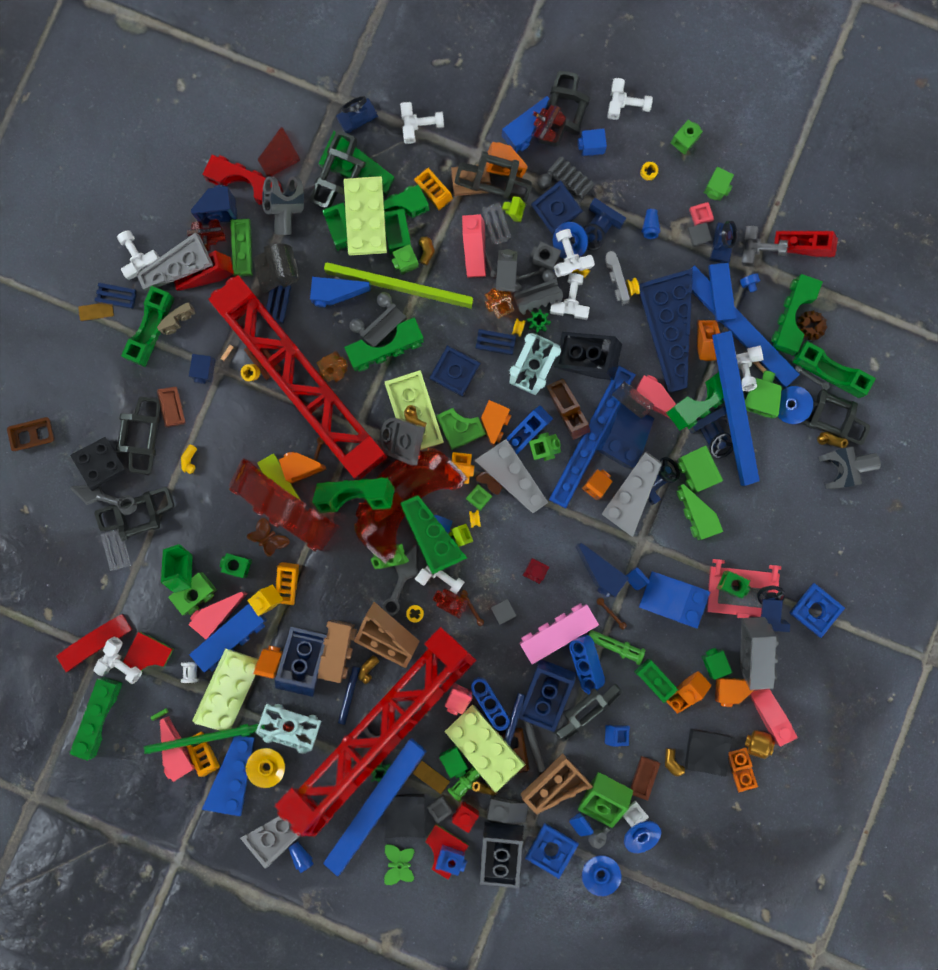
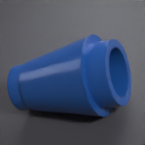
[642,209,661,239]
[288,842,314,873]

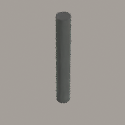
[523,720,546,772]

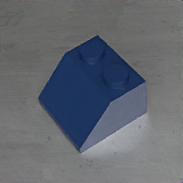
[191,185,238,225]

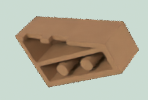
[354,602,420,668]
[317,620,357,683]
[521,754,593,814]

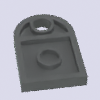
[380,418,425,465]

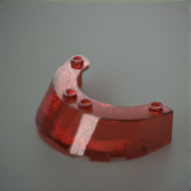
[354,448,468,564]
[228,458,340,552]

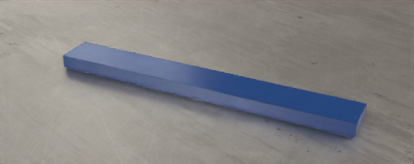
[691,266,800,388]
[712,330,760,486]
[549,366,636,509]
[323,738,426,877]

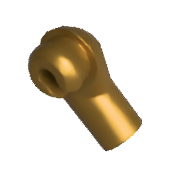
[419,237,435,266]
[404,405,427,427]
[817,432,848,448]
[665,748,685,777]
[472,782,498,796]

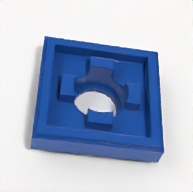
[789,583,845,638]
[525,823,579,879]

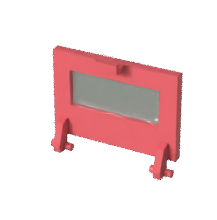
[706,559,781,618]

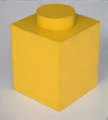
[247,584,283,616]

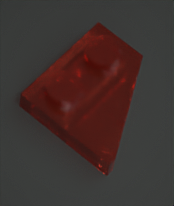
[258,127,300,177]

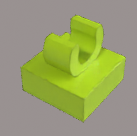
[502,196,525,222]
[448,524,473,547]

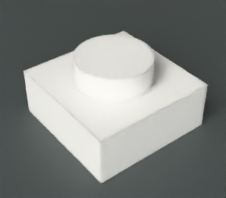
[623,801,649,827]

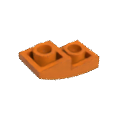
[728,748,758,793]

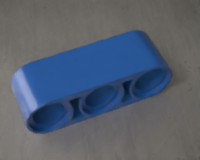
[569,634,605,694]
[471,677,509,730]

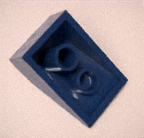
[595,400,654,468]
[575,543,629,598]
[275,627,327,697]
[519,659,576,732]

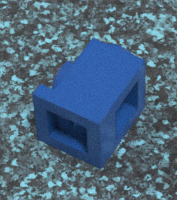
[435,845,467,876]

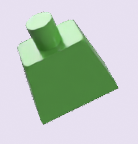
[744,371,782,419]

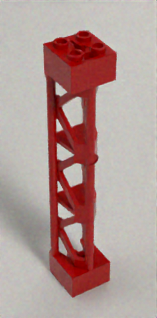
[208,275,388,480]
[275,627,477,837]

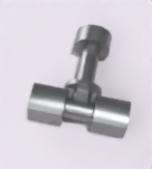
[742,226,788,267]

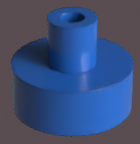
[740,273,761,293]

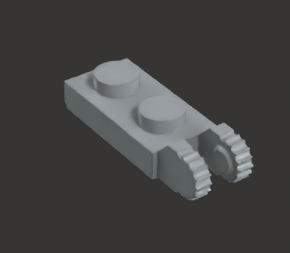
[605,251,630,306]

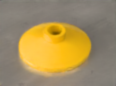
[246,748,285,788]

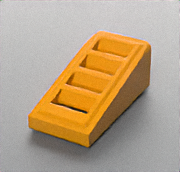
[414,168,453,210]
[276,562,299,605]
[187,731,220,777]

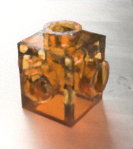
[485,288,515,319]
[316,350,348,382]

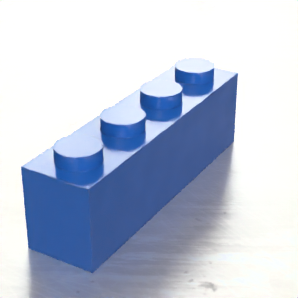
[189,604,267,672]

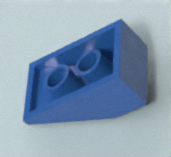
[639,571,710,629]

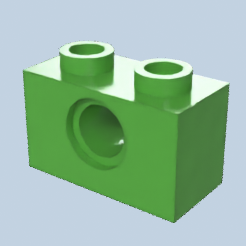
[168,572,217,616]

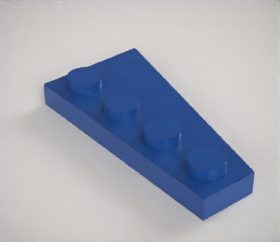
[202,735,255,816]

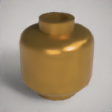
[745,730,775,759]

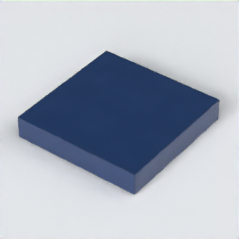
[531,180,583,235]
[429,345,481,397]

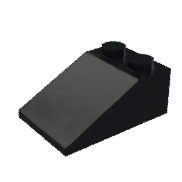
[554,331,622,380]
[480,822,524,888]

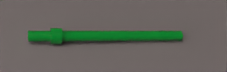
[144,724,265,754]

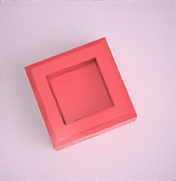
[689,202,714,226]

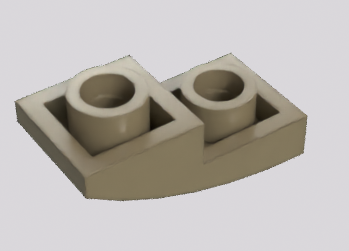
[157,302,196,335]

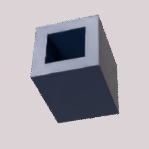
[189,354,216,384]

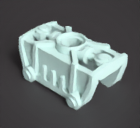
[509,333,561,395]
[256,704,322,754]

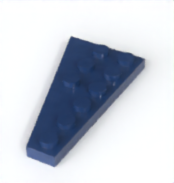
[639,268,693,394]

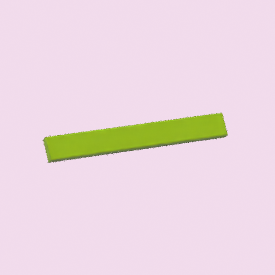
[324,262,473,309]

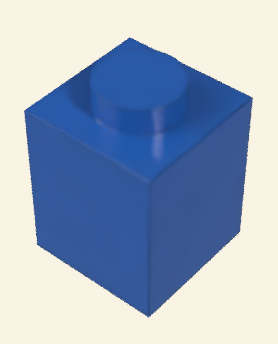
[578,129,607,156]

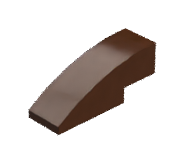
[546,378,590,440]

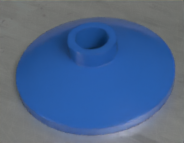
[553,222,588,259]
[778,386,814,424]
[624,821,661,853]
[582,855,621,896]

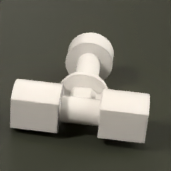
[607,78,653,120]
[400,102,444,144]
[554,229,595,277]
[117,230,160,280]
[550,273,590,320]
[735,346,763,391]
[415,565,465,594]
[94,637,142,684]

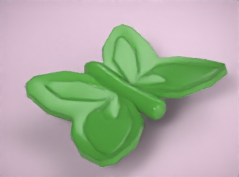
[384,844,414,885]

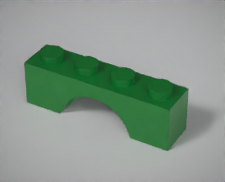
[384,185,429,219]
[771,274,823,356]
[121,286,175,367]
[344,317,424,372]
[792,341,876,398]
[666,372,724,431]
[312,478,395,513]
[70,677,123,761]

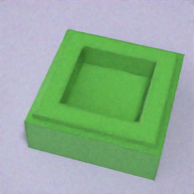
[466,484,492,511]

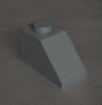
[496,249,518,292]
[487,795,528,823]

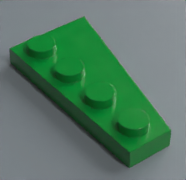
[318,131,395,196]
[400,495,467,574]

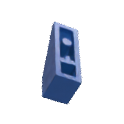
[502,96,549,153]
[310,277,371,307]
[506,405,553,454]

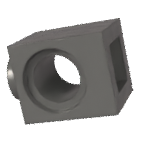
[530,241,561,270]

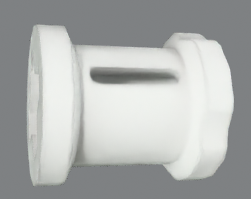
[181,662,199,683]

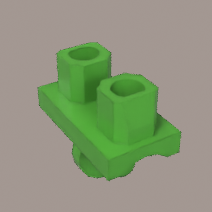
[371,543,409,569]

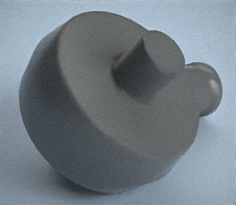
[589,826,610,849]

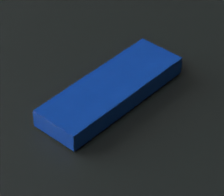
[708,263,736,322]

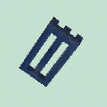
[266,282,291,324]
[94,283,137,309]
[475,329,516,355]

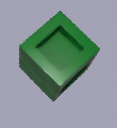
[220,553,252,578]
[716,571,750,599]
[701,648,732,680]
[439,745,468,778]

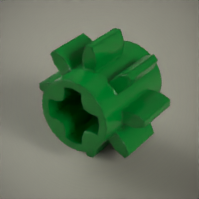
[527,309,551,334]
[371,761,390,784]

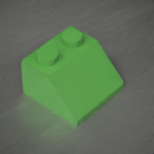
[677,446,723,493]
[577,772,634,828]

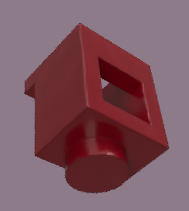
[523,558,549,584]

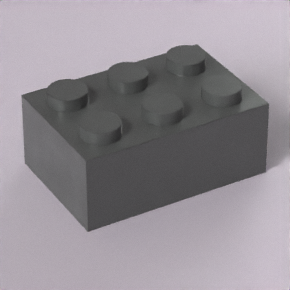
[740,617,779,690]

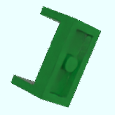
[322,203,348,250]
[384,209,411,255]
[161,544,193,593]
[634,659,678,703]

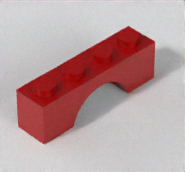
[202,155,283,205]

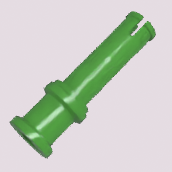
[588,630,646,665]
[448,766,481,802]

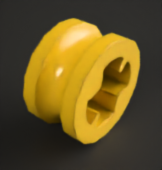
[640,162,658,180]
[626,278,640,297]
[512,318,526,337]
[241,364,260,381]
[469,510,481,528]
[406,605,424,623]

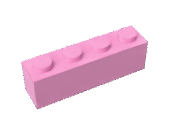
[520,603,599,664]

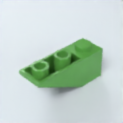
[677,484,723,540]

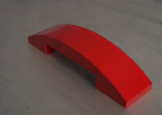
[56,614,133,672]

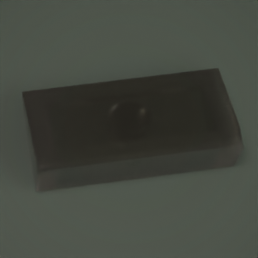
[612,381,654,419]

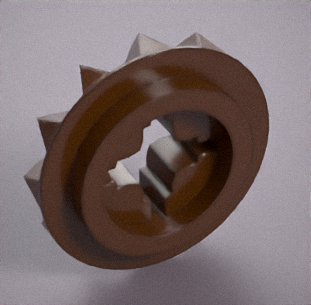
[796,310,828,341]

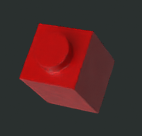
[452,800,479,833]

